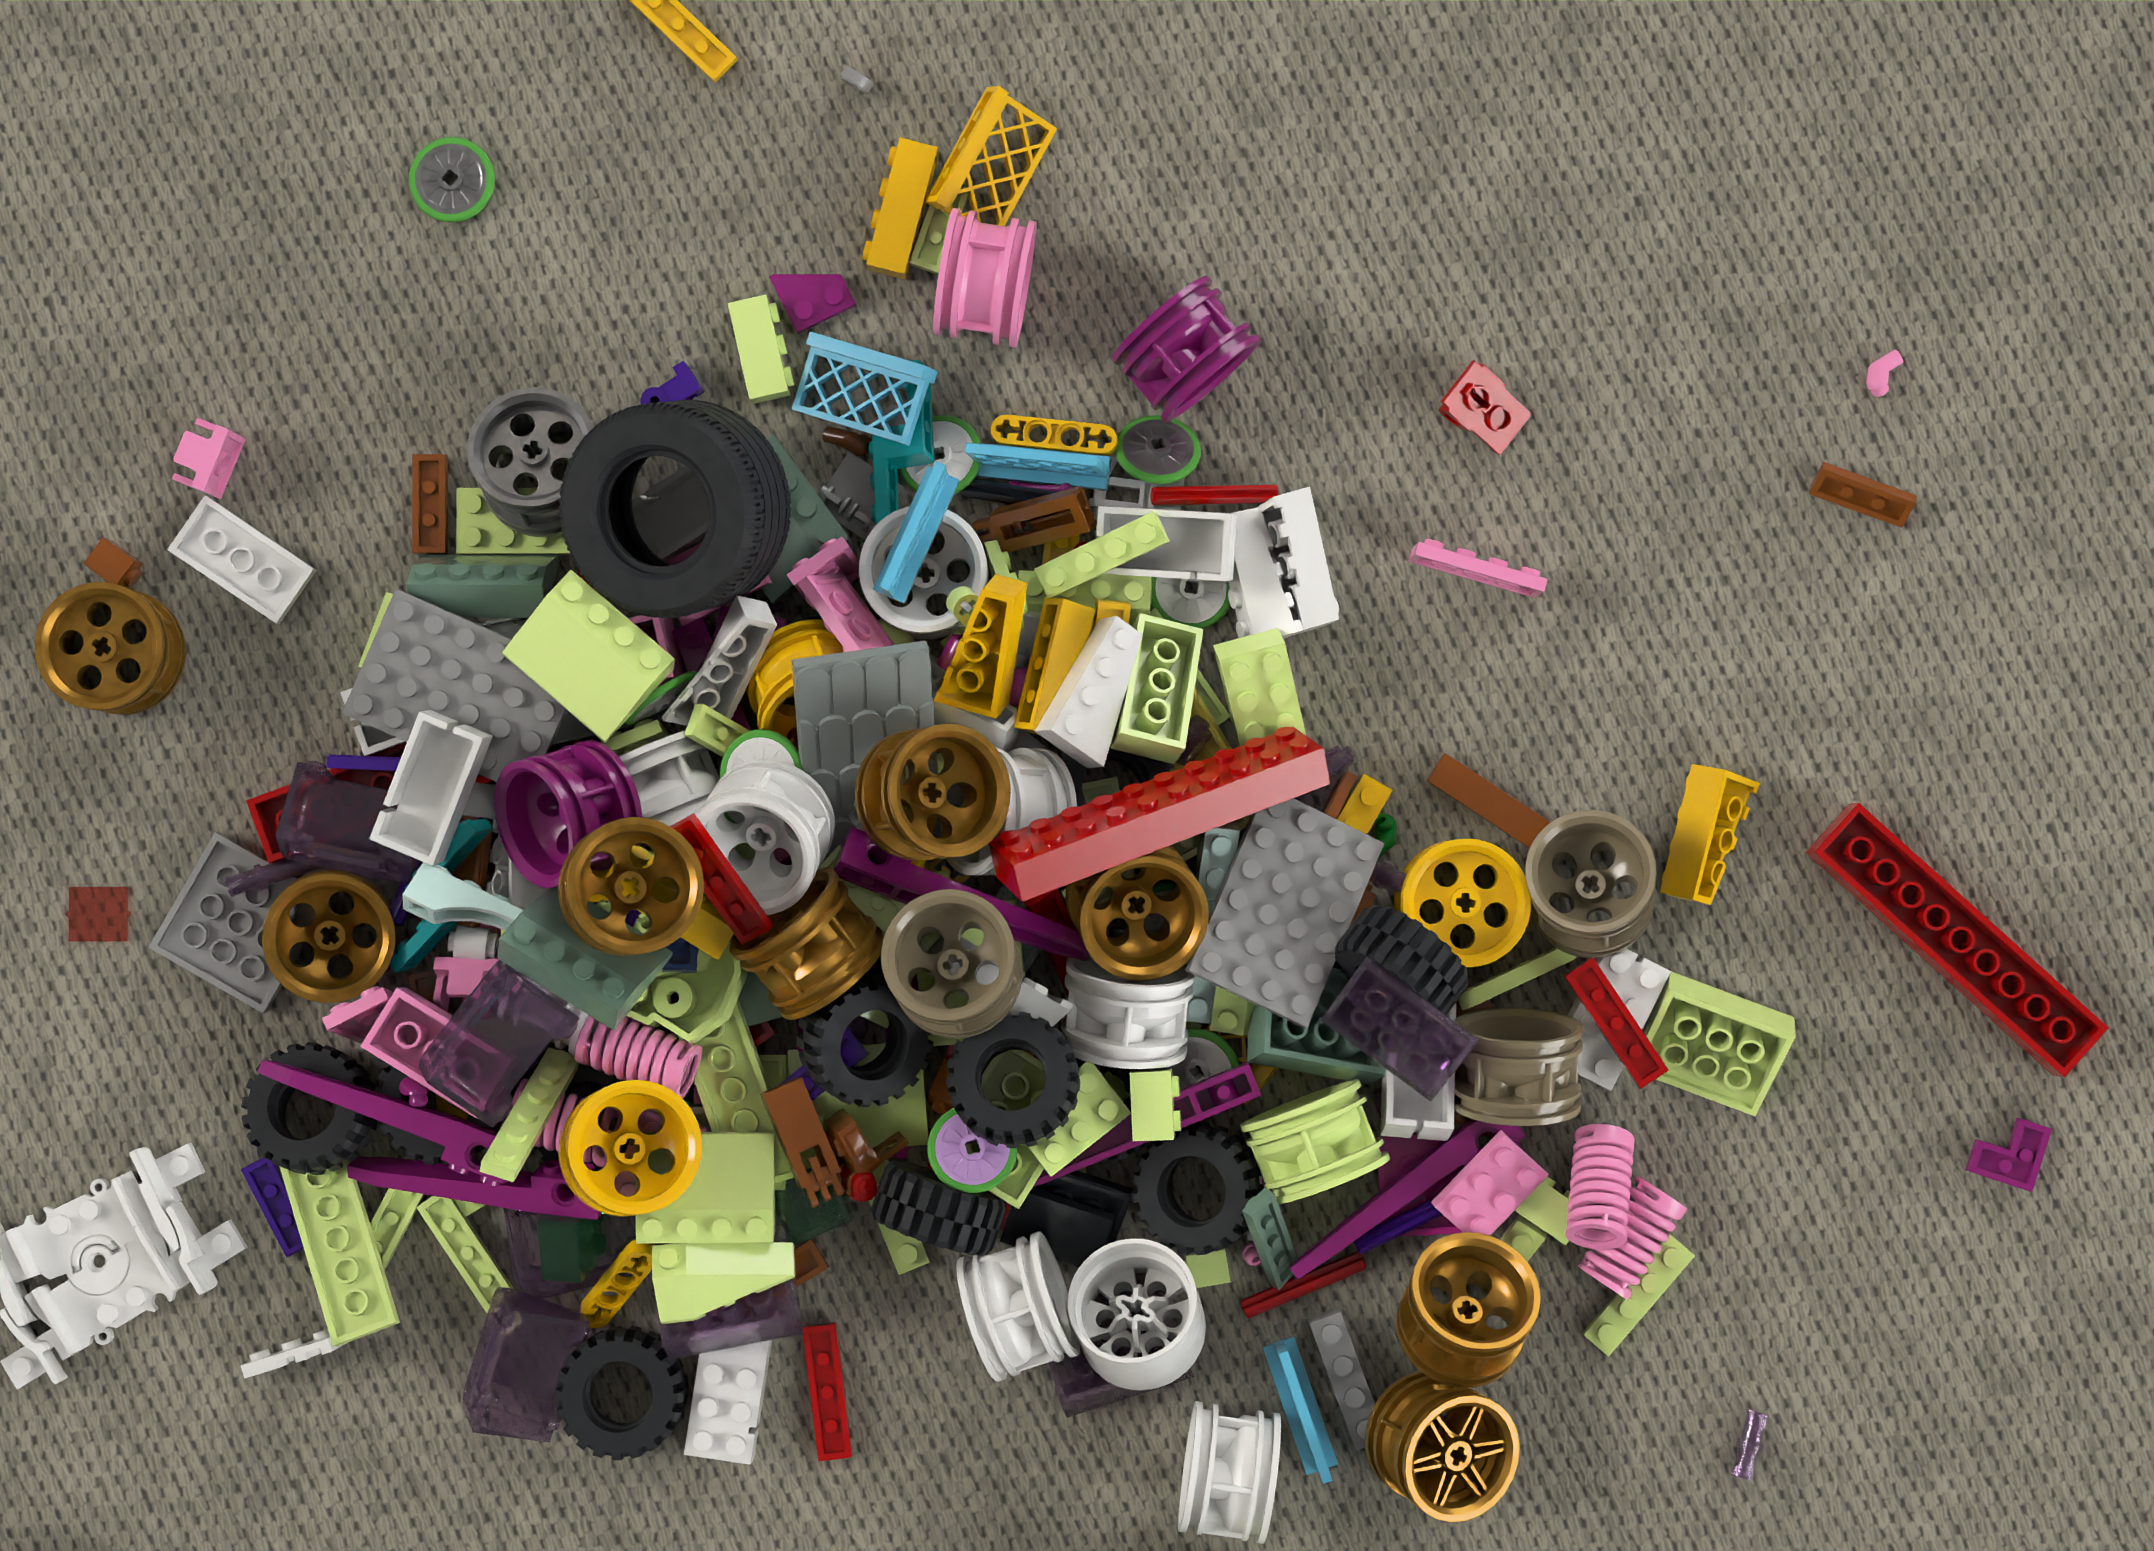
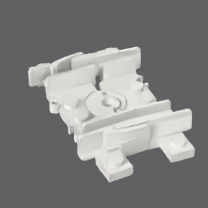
[0,1143,248,1389]

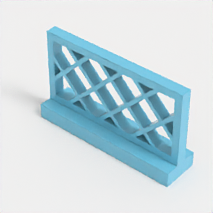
[792,332,938,446]
[965,443,1112,491]
[873,461,960,604]
[1263,1336,1338,1484]

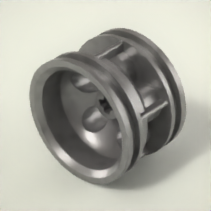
[467,387,593,537]

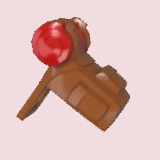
[825,1108,909,1202]

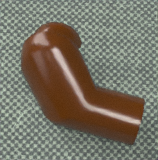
[822,426,872,456]

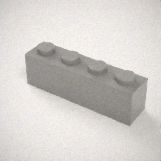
[1307,1307,1375,1451]

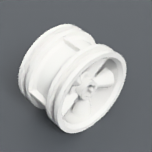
[941,747,1077,875]

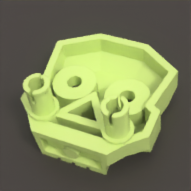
[626,913,748,1044]

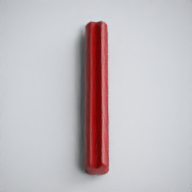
[1150,485,1279,505]
[1240,1251,1366,1318]

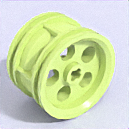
[1240,1079,1390,1205]

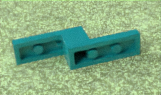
[869,359,934,524]
[389,818,494,973]

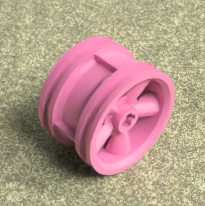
[933,208,1037,348]

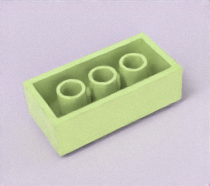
[1110,613,1204,764]
[1213,628,1306,747]

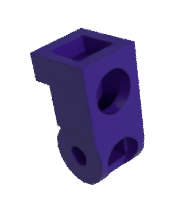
[640,361,705,404]

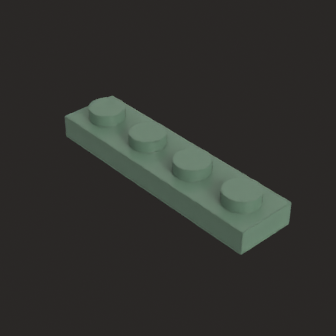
[1242,1188,1297,1290]

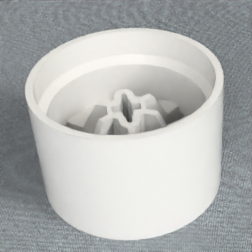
[1068,1239,1206,1390]

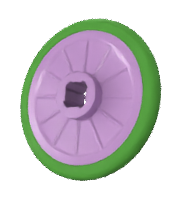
[927,1108,1017,1193]

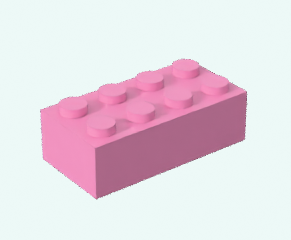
[360,987,520,1118]

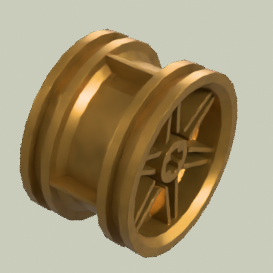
[1365,1371,1519,1522]

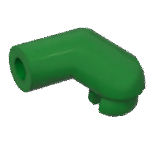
[1375,813,1397,859]

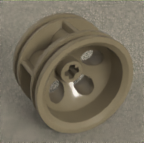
[1525,810,1656,958]
[881,889,1023,1038]
[1453,1008,1583,1126]

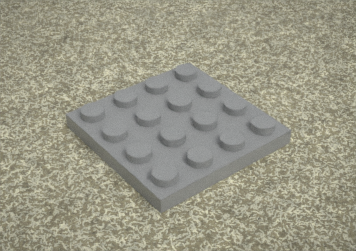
[148,832,333,1013]

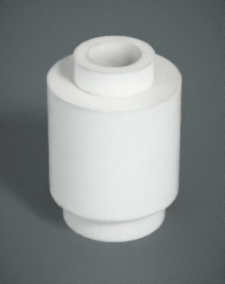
[448,925,499,960]

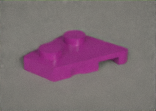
[769,274,856,334]

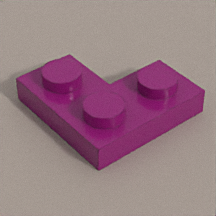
[1965,1118,2052,1192]

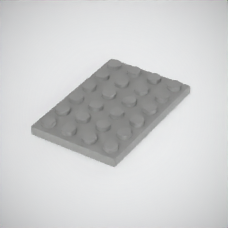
[342,589,567,782]
[1185,798,1384,1027]

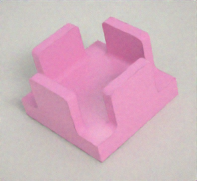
[172,418,246,499]
[433,957,510,1022]

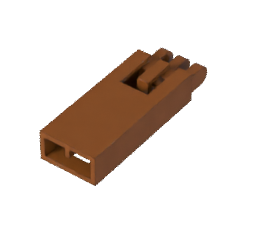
[972,486,1097,554]
[760,1077,844,1208]

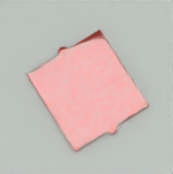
[66,887,131,941]

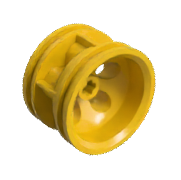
[746,619,843,751]
[1394,839,1531,967]
[559,1080,702,1216]

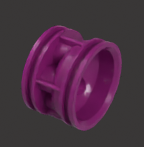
[1111,275,1262,423]
[494,740,643,888]

